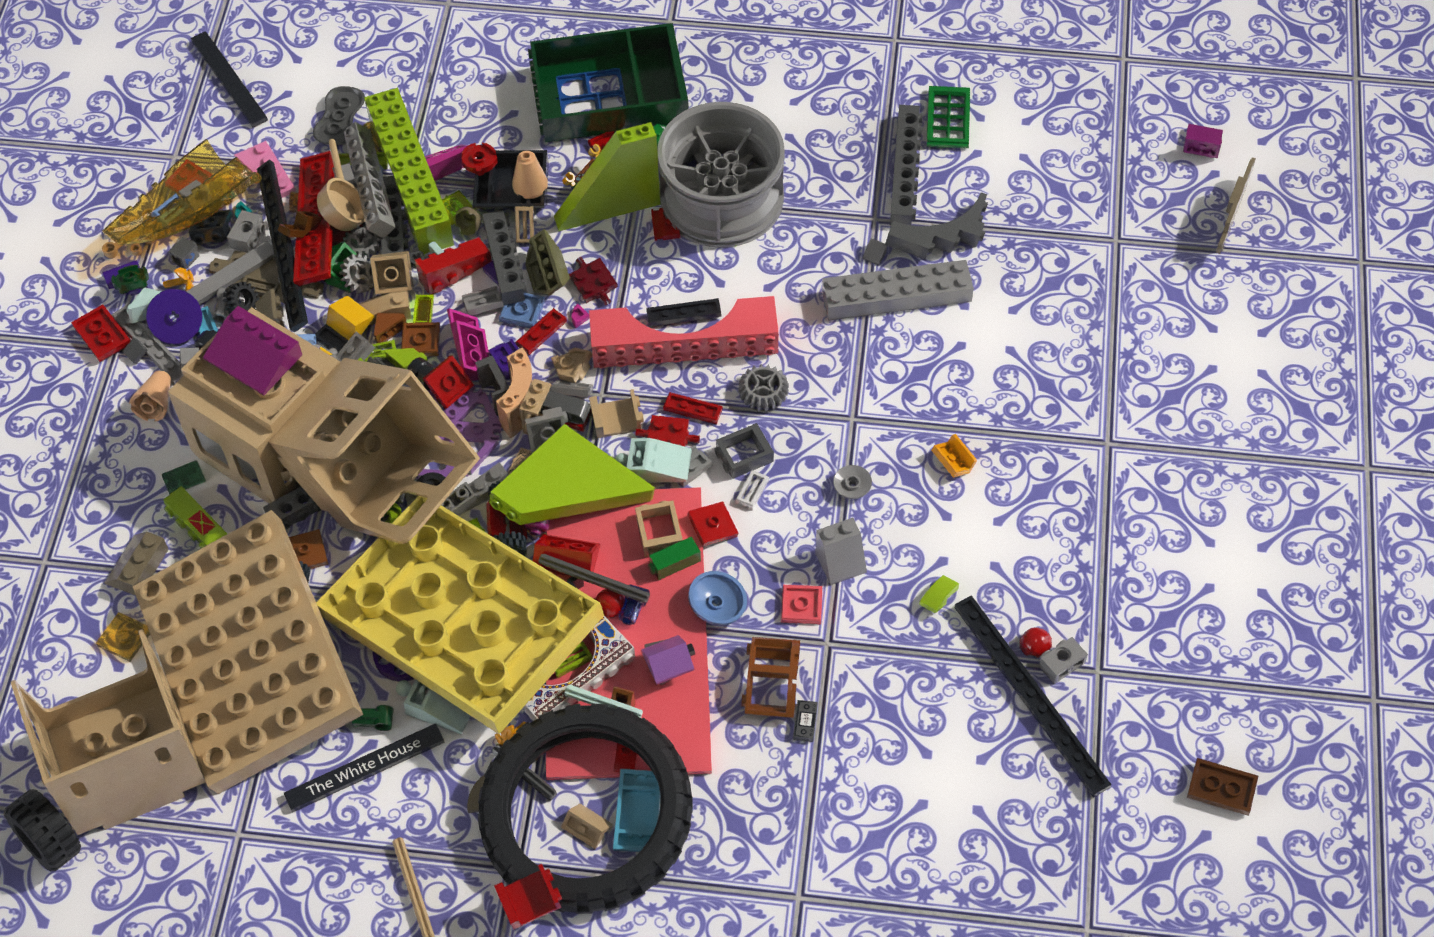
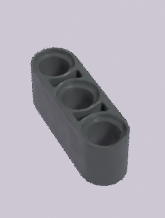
[539,390,591,425]

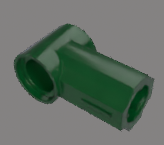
[352,705,394,731]

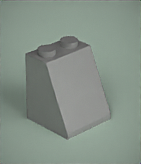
[815,518,867,586]

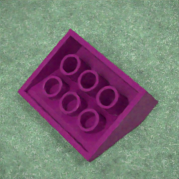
[203,306,302,396]

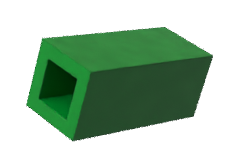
[648,536,701,580]

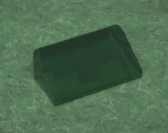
[161,460,206,495]

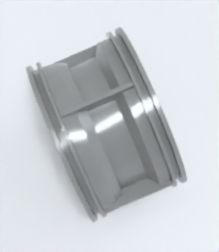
[658,102,785,248]

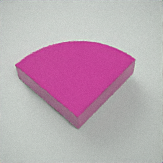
[571,304,590,328]

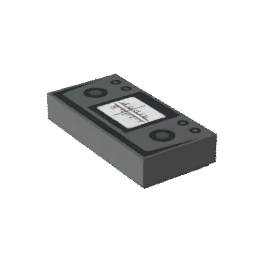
[793,700,818,742]

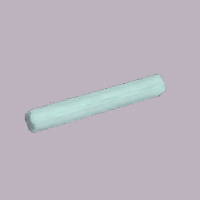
[564,685,643,718]

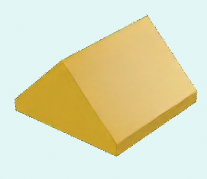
[326,295,375,340]

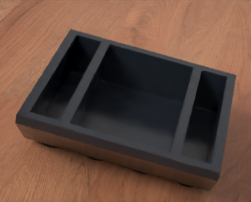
[472,150,549,209]

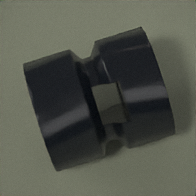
[407,357,436,390]

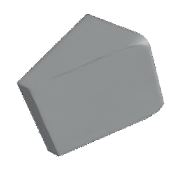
[863,238,887,265]

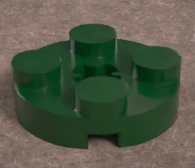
[111,265,149,294]

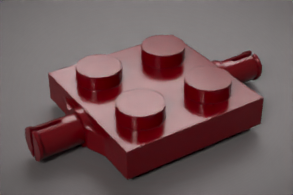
[569,257,618,305]

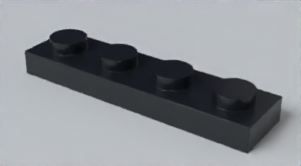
[646,298,722,327]

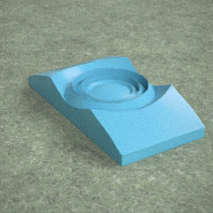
[613,769,660,852]

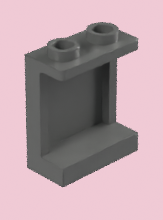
[475,356,509,416]

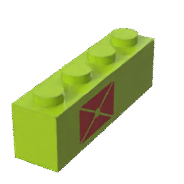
[163,486,228,549]

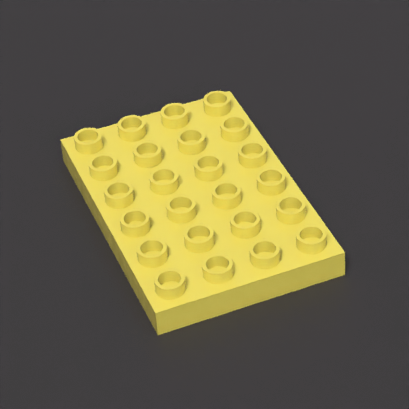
[316,496,604,734]

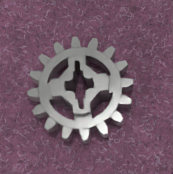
[343,224,381,259]
[339,253,374,294]

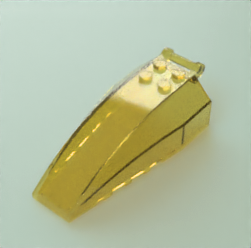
[102,139,261,245]

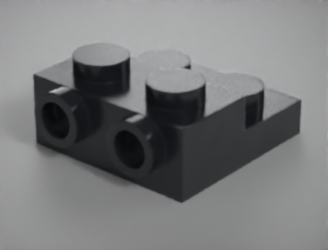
[188,209,233,245]

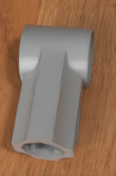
[213,288,240,323]

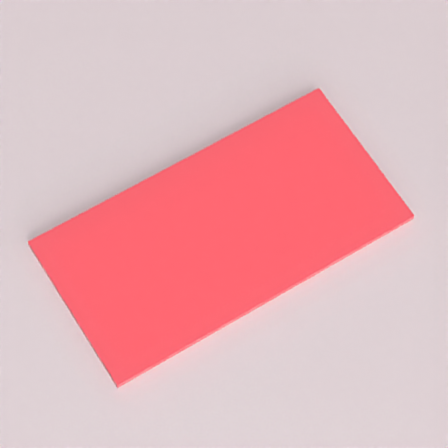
[546,487,712,780]

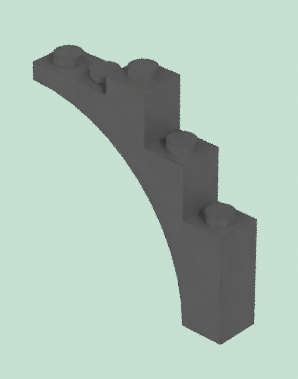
[885,192,988,260]

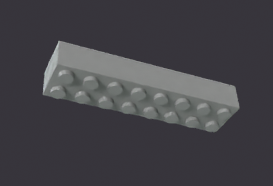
[822,260,974,321]

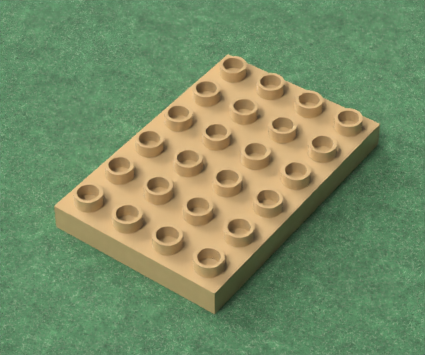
[133,510,363,794]

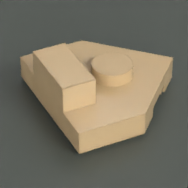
[551,348,592,383]

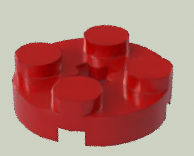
[461,143,497,176]

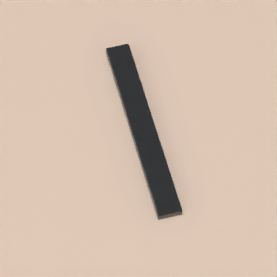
[191,31,268,128]

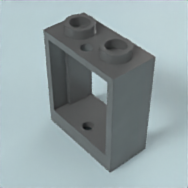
[714,423,774,479]

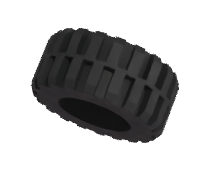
[4,789,81,871]

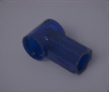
[618,584,650,625]

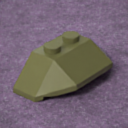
[525,229,570,296]

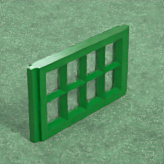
[927,86,970,148]

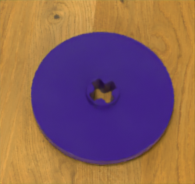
[146,289,203,344]

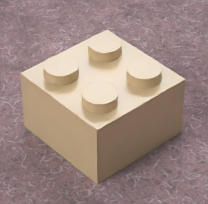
[370,251,414,294]

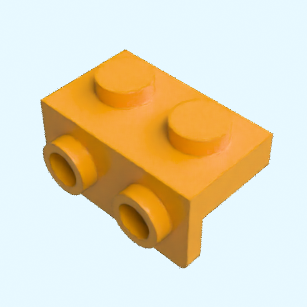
[931,434,977,478]

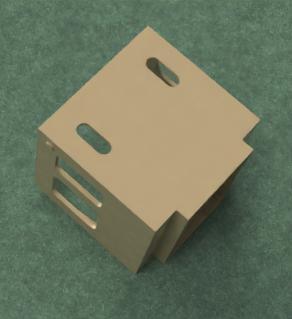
[168,307,340,503]
[268,358,480,544]
[11,629,206,835]

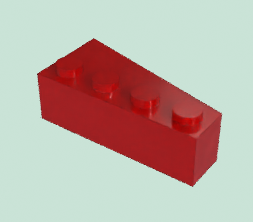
[415,237,492,296]

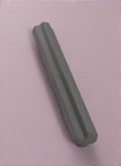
[492,744,557,801]

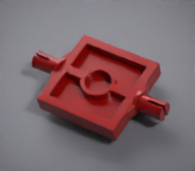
[635,415,700,447]

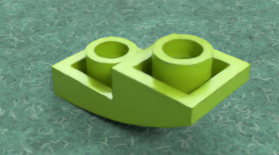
[919,575,959,613]

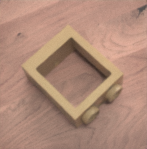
[635,501,683,557]

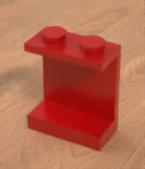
[494,863,562,930]

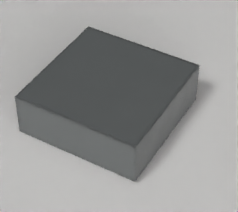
[123,338,148,364]

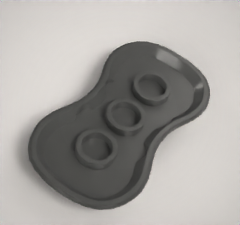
[313,86,365,146]

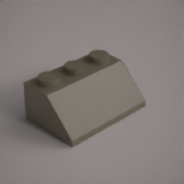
[104,532,169,596]

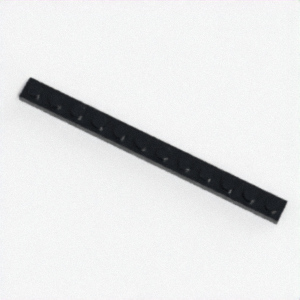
[257,159,308,332]
[954,595,1112,798]

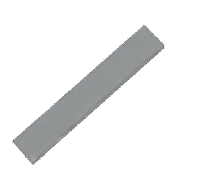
[186,241,275,304]
[112,305,182,385]

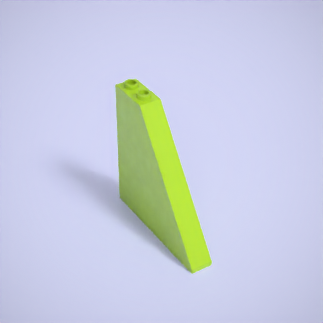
[554,122,661,231]
[489,424,655,525]

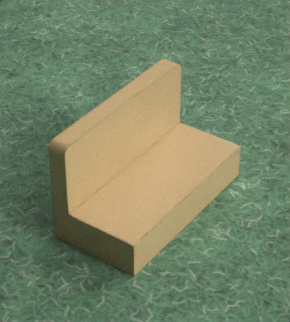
[561,804,613,849]

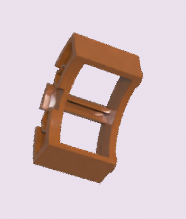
[741,637,800,718]

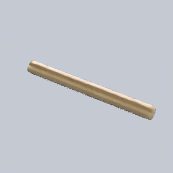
[392,837,435,937]

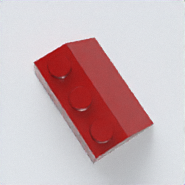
[533,534,600,574]

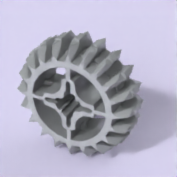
[738,364,789,412]

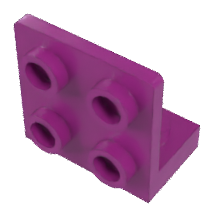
[1183,124,1223,159]

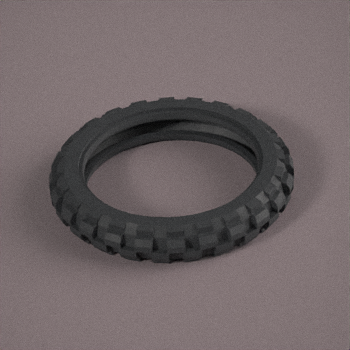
[477,703,693,914]

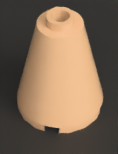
[512,151,548,199]
[129,371,171,421]

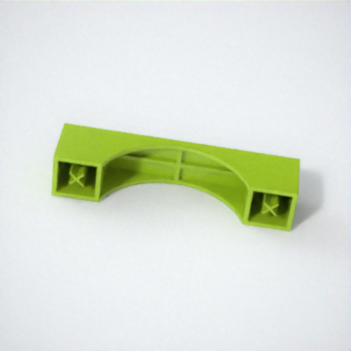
[364,87,454,255]

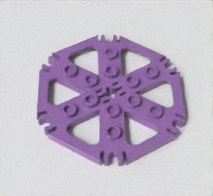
[415,384,501,479]

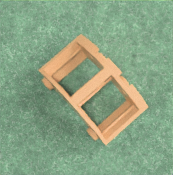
[496,348,533,438]

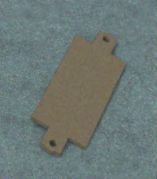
[1216,157,1256,254]
[209,250,324,303]

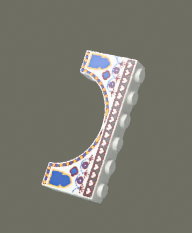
[522,616,635,721]

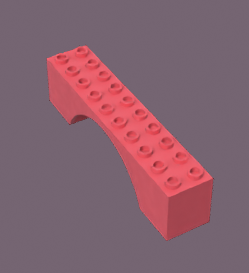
[589,296,779,368]

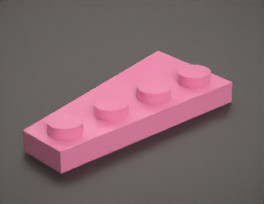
[234,141,296,198]

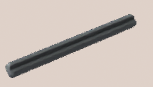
[538,554,650,603]

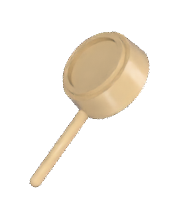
[317,139,365,231]

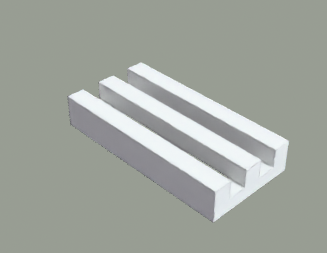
[735,470,769,510]

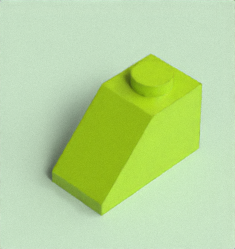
[385,348,428,369]

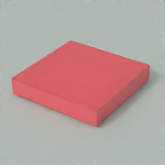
[781,584,822,624]

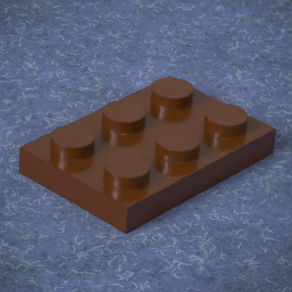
[1187,758,1259,816]

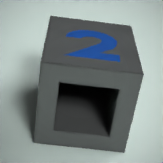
[168,237,200,269]

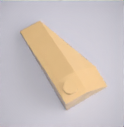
[359,290,412,325]

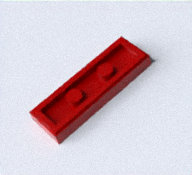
[515,308,567,355]
[663,392,723,425]

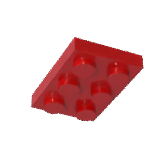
[71,304,131,362]

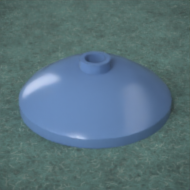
[688,571,747,625]

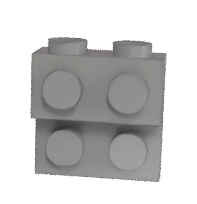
[525,406,569,453]

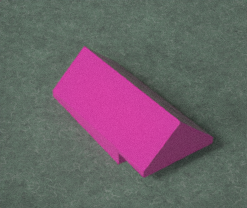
[425,144,468,181]
[447,308,489,381]

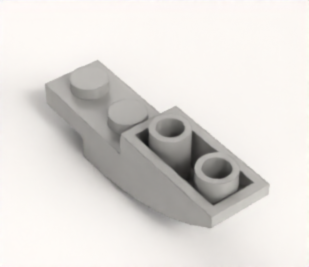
[441,462,509,515]

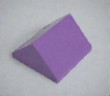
[641,635,694,685]

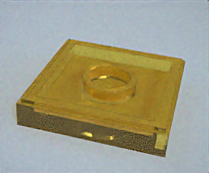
[96,612,150,662]

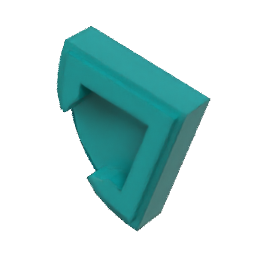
[235,201,252,220]

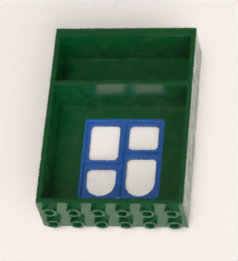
[528,23,689,142]

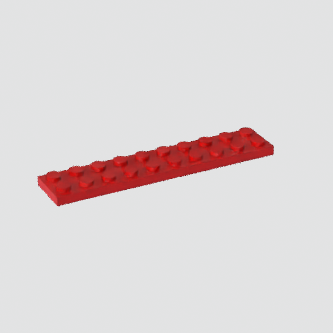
[293,151,335,286]

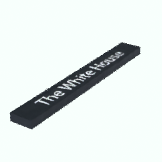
[284,723,445,813]

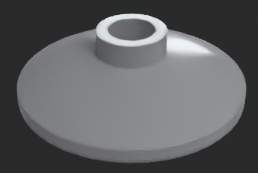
[833,465,872,499]

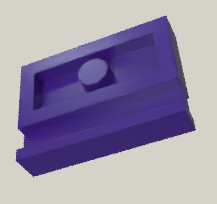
[488,339,519,380]

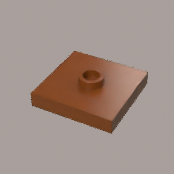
[401,322,440,356]
[289,529,329,569]

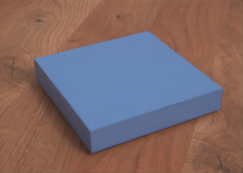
[499,293,545,328]

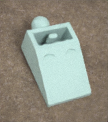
[615,438,692,483]
[396,680,470,734]

